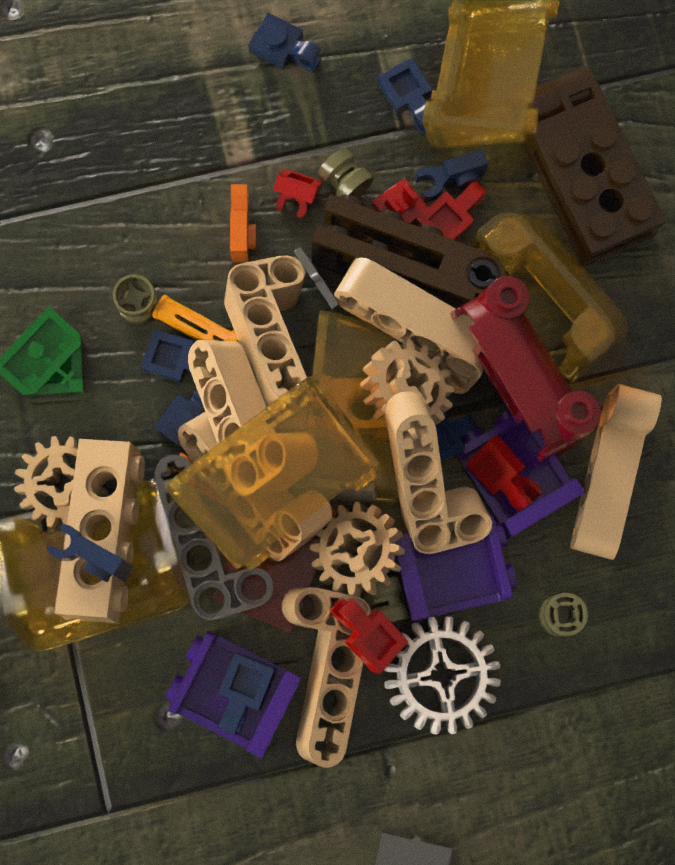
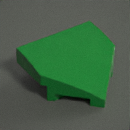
[0,306,83,395]

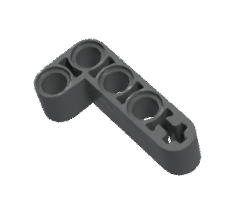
[155,455,274,620]

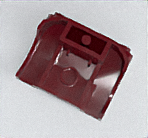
[450,276,601,462]

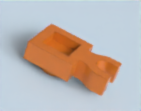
[230,184,257,262]

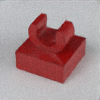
[273,168,323,218]
[372,178,429,225]

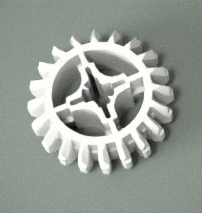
[384,616,501,734]

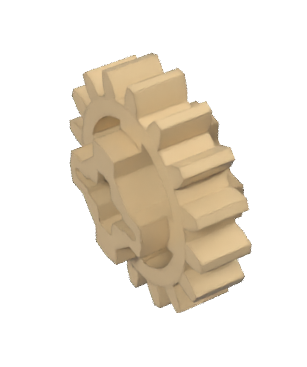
[361,340,454,429]
[14,436,109,529]
[310,502,405,598]

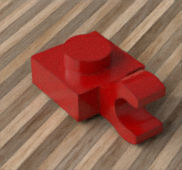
[416,180,487,241]
[466,435,543,512]
[330,598,408,674]

